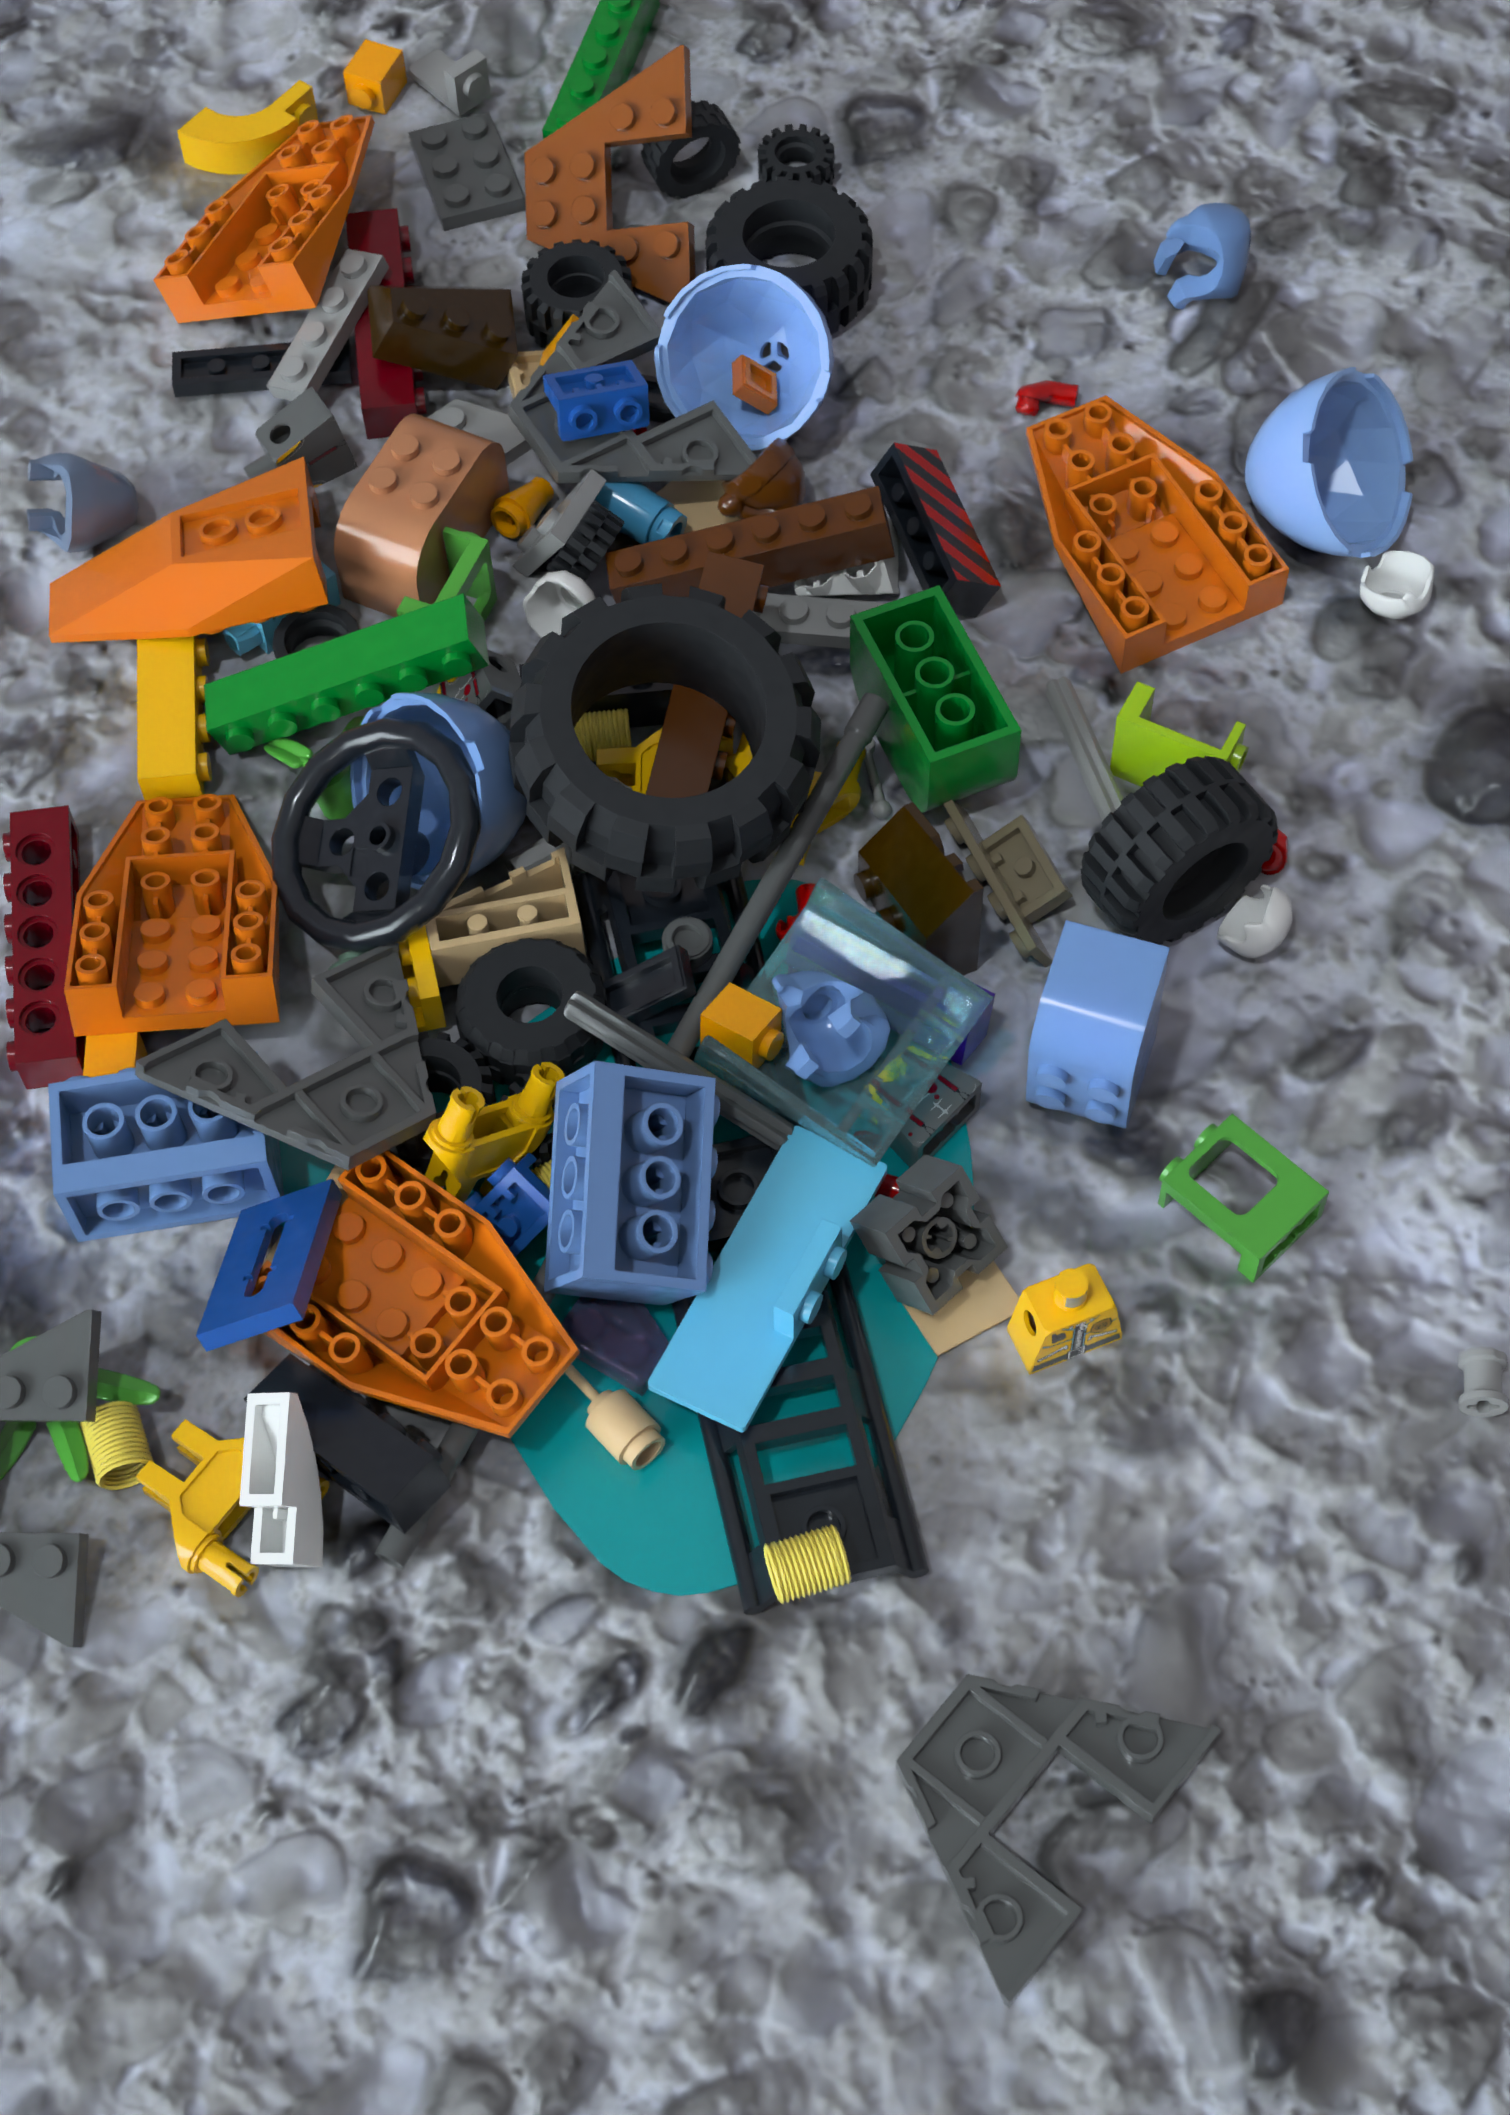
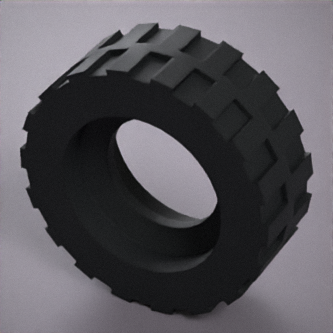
[641,100,741,198]

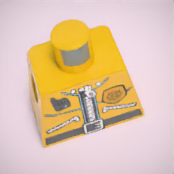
[1007,1263,1122,1375]

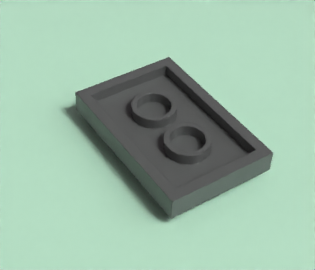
[408,112,526,231]

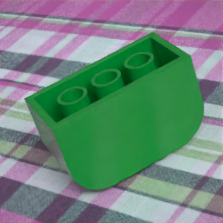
[850,585,1022,812]

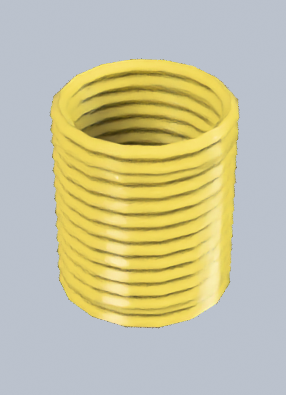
[574,708,631,762]
[80,1401,154,1490]
[763,1524,851,1604]

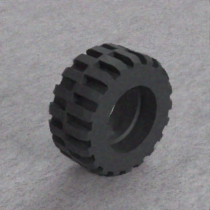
[705,176,873,345]
[1081,756,1278,945]

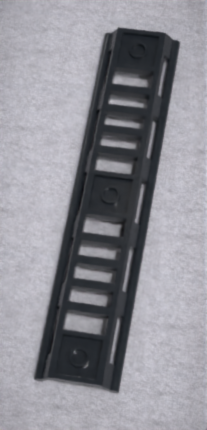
[572,869,929,1615]

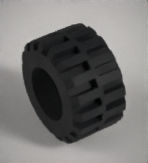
[521,239,633,347]
[388,1032,496,1175]

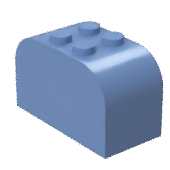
[1026,920,1170,1129]

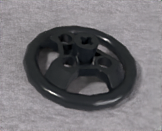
[271,717,481,953]

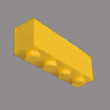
[137,635,212,800]

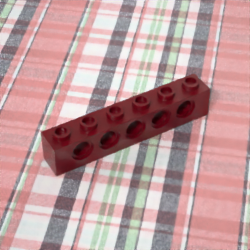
[2,805,86,1090]

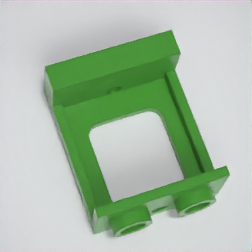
[397,526,497,622]
[1158,1113,1329,1283]

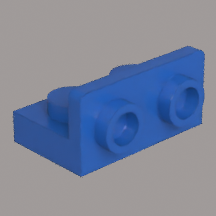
[543,360,650,441]
[464,1152,550,1257]

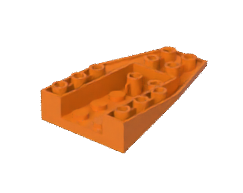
[153,115,375,323]
[1026,395,1290,674]
[49,456,329,643]
[64,794,280,1037]
[252,1150,580,1438]

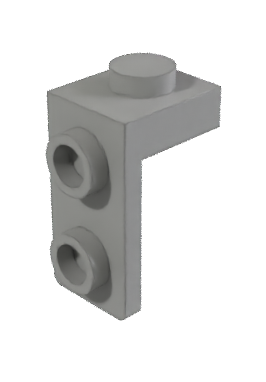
[407,49,491,117]

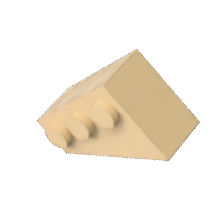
[426,847,586,988]

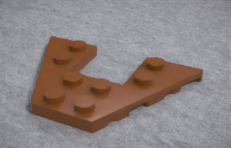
[524,45,696,303]

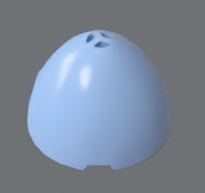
[654,264,834,451]
[1245,367,1413,558]

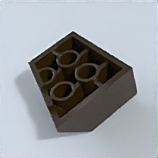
[367,285,518,390]
[853,802,984,977]

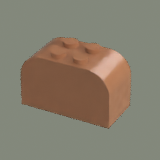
[334,413,510,617]

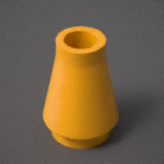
[490,477,554,539]

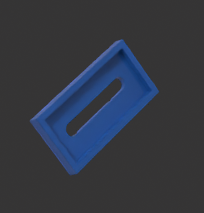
[196,1178,342,1352]

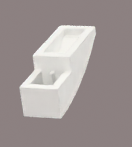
[239,1392,323,1567]

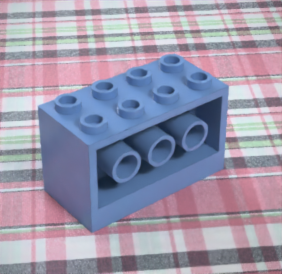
[48,1051,284,1242]
[544,1061,720,1306]

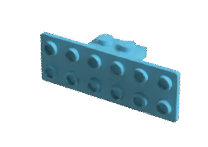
[648,1126,887,1432]

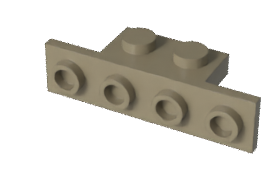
[943,800,1073,968]

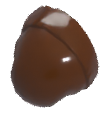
[717,437,805,520]

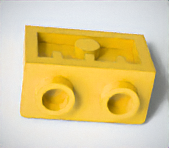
[398,925,447,1032]

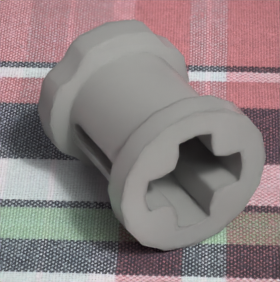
[1457,1347,1509,1417]

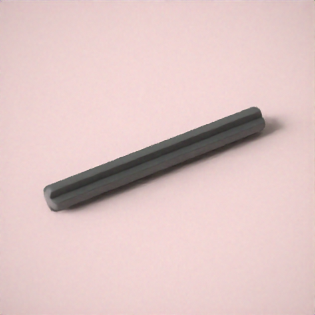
[563,991,794,1150]

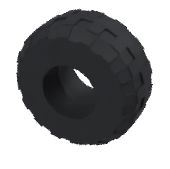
[455,938,607,1088]

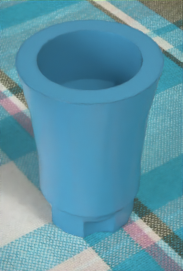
[594,482,688,544]

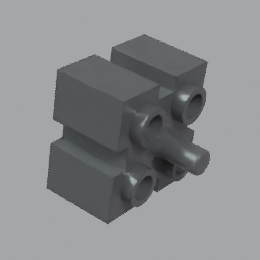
[850,1154,1008,1315]

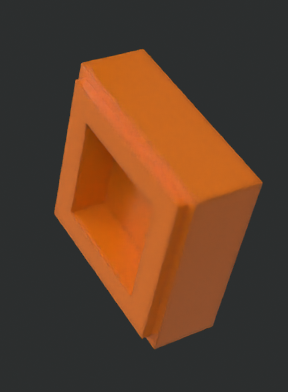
[732,354,778,415]

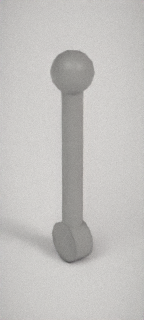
[864,739,891,819]

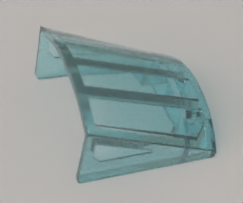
[693,878,994,1168]

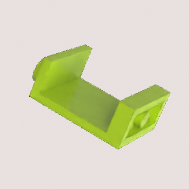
[1110,681,1249,787]

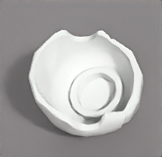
[1360,551,1435,619]
[523,570,596,638]
[1217,885,1292,958]

